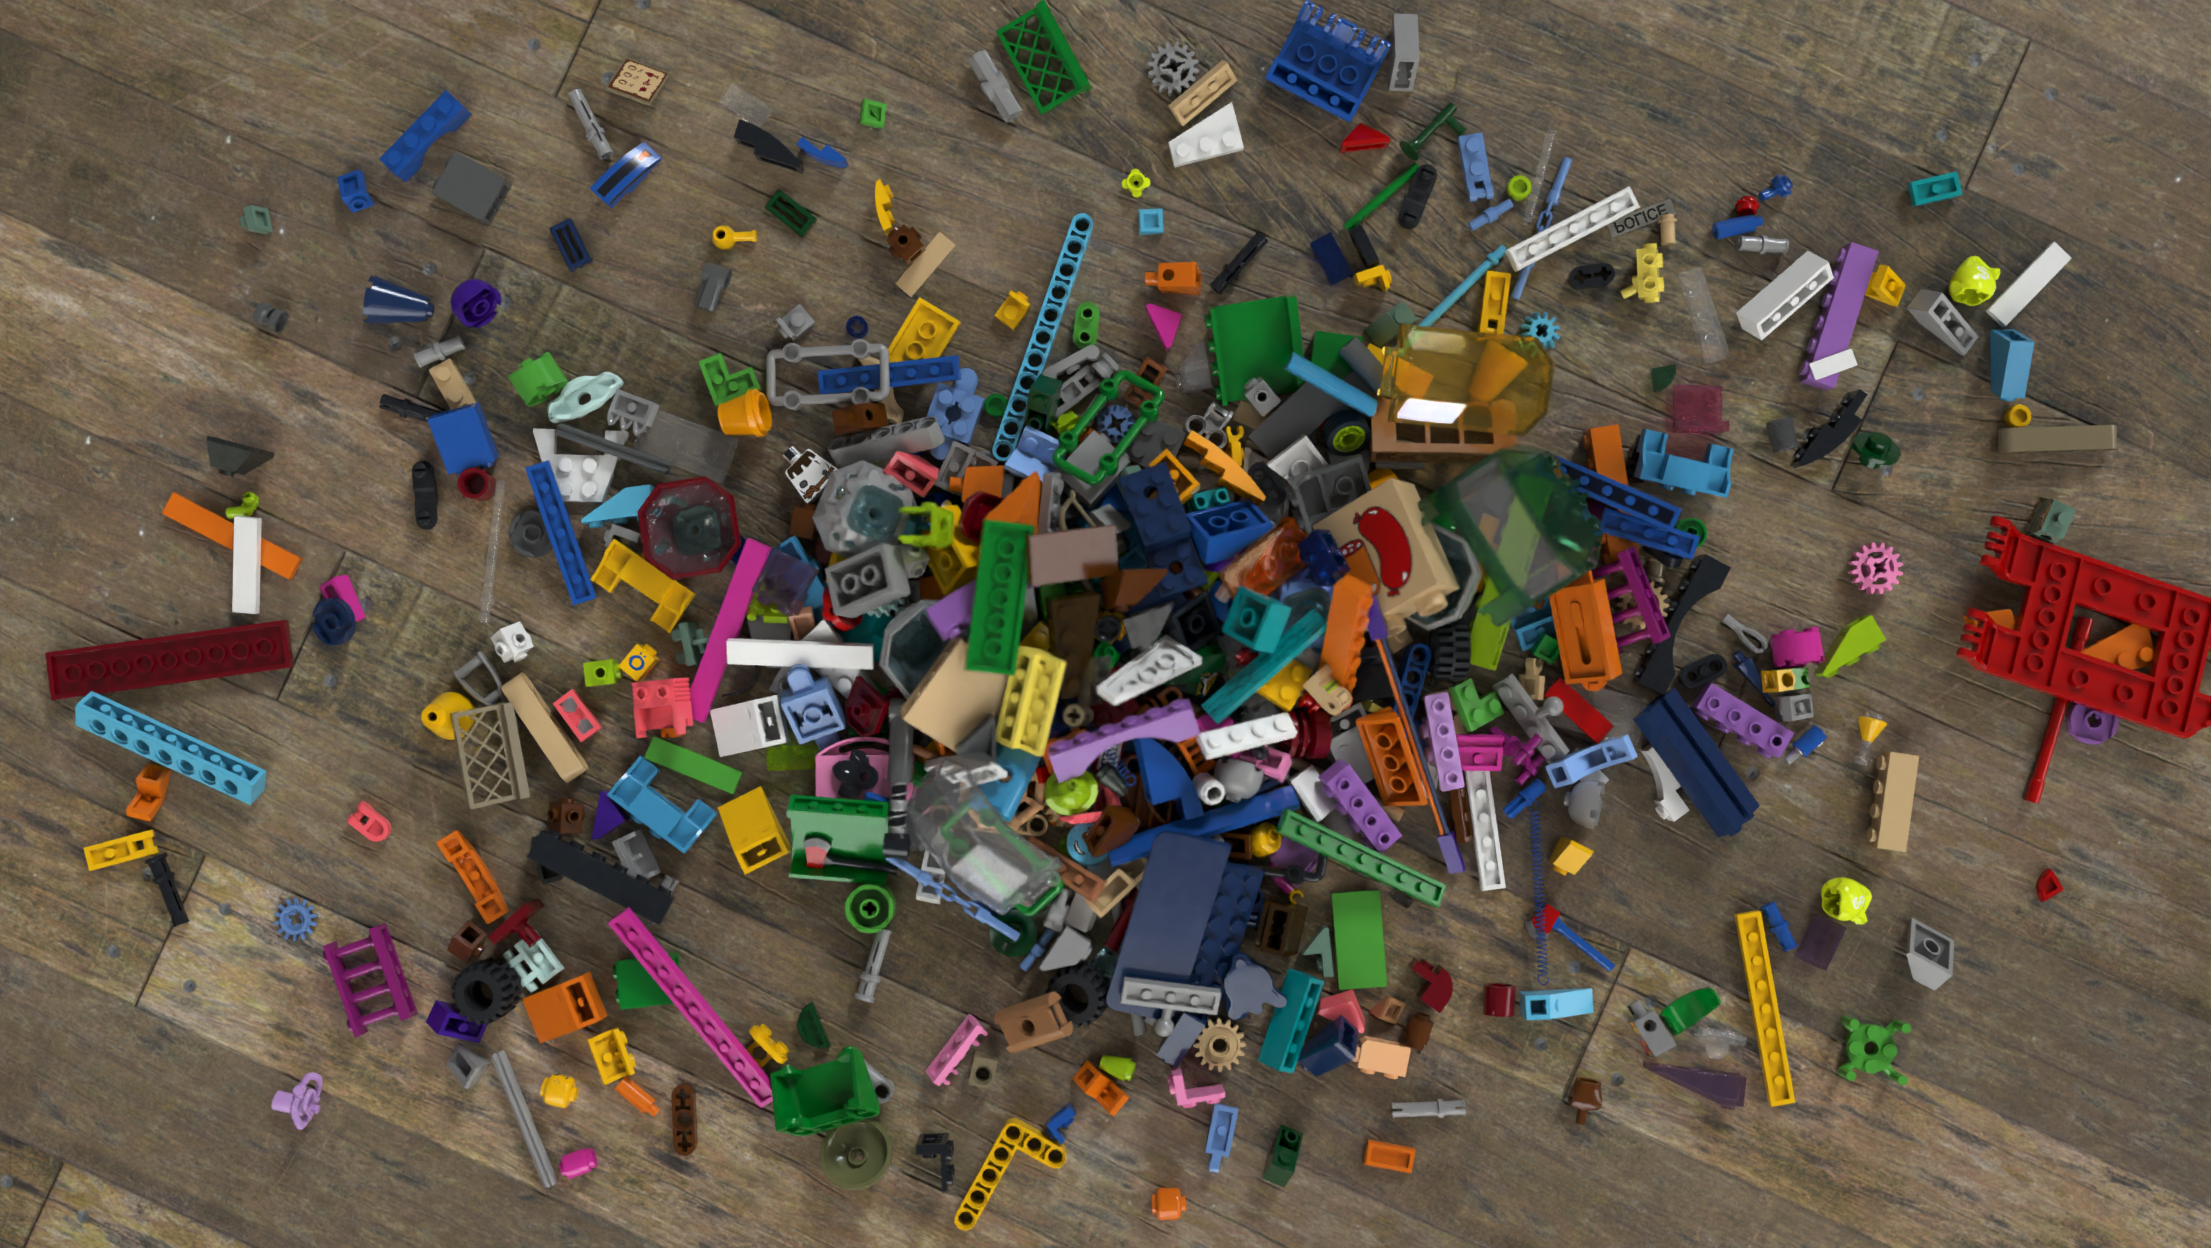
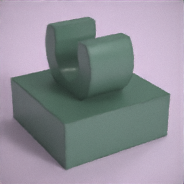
[239,205,273,234]

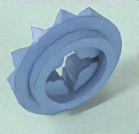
[1097,405,1135,443]

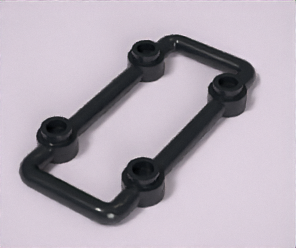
[1227,816,1329,885]

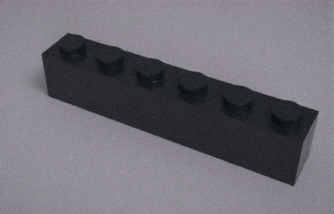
[527,828,675,925]

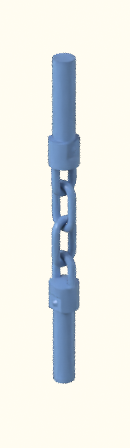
[1510,157,1572,301]
[885,858,1020,942]

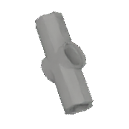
[968,50,1023,123]

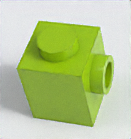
[583,659,623,687]

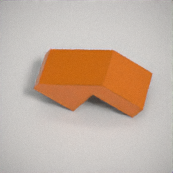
[126,762,172,822]
[1072,1060,1130,1116]

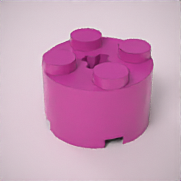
[1770,627,1825,669]

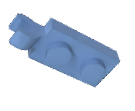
[1205,1103,1239,1173]

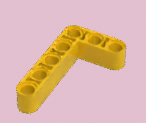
[954,1118,1067,1231]

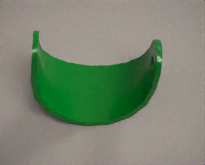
[1660,987,1721,1037]

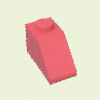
[883,451,939,498]

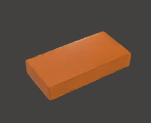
[1363,1139,1416,1174]

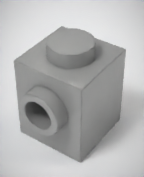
[1242,376,1281,417]

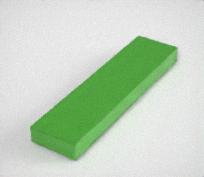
[644,736,743,794]

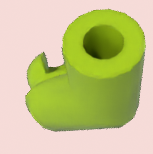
[226,492,259,519]

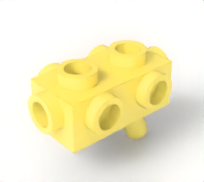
[1620,243,1664,303]

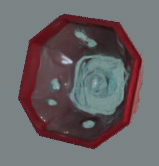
[637,476,741,580]

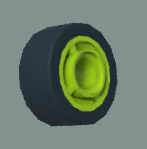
[1322,410,1371,456]

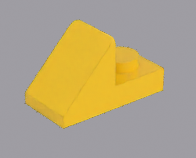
[1865,265,1906,307]

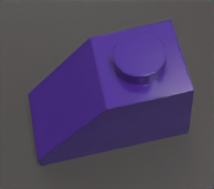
[426,1000,488,1043]

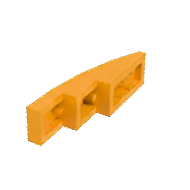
[1183,430,1266,506]

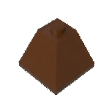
[1100,569,1167,613]

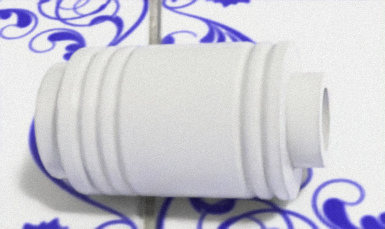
[1192,773,1225,805]

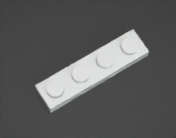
[1197,712,1297,760]

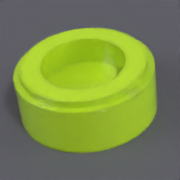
[1506,175,1532,201]

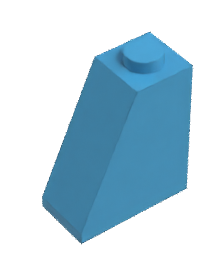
[1990,329,2035,401]

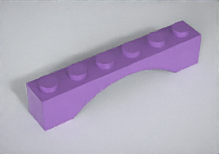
[1048,699,1201,783]

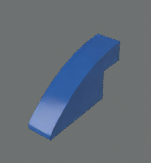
[1133,737,1204,820]

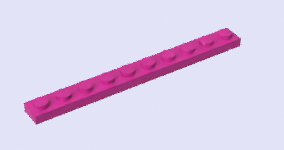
[608,907,773,1108]

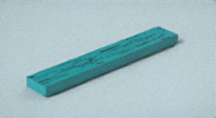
[1201,609,1327,724]

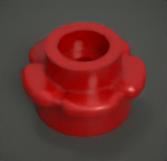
[1735,196,1760,216]

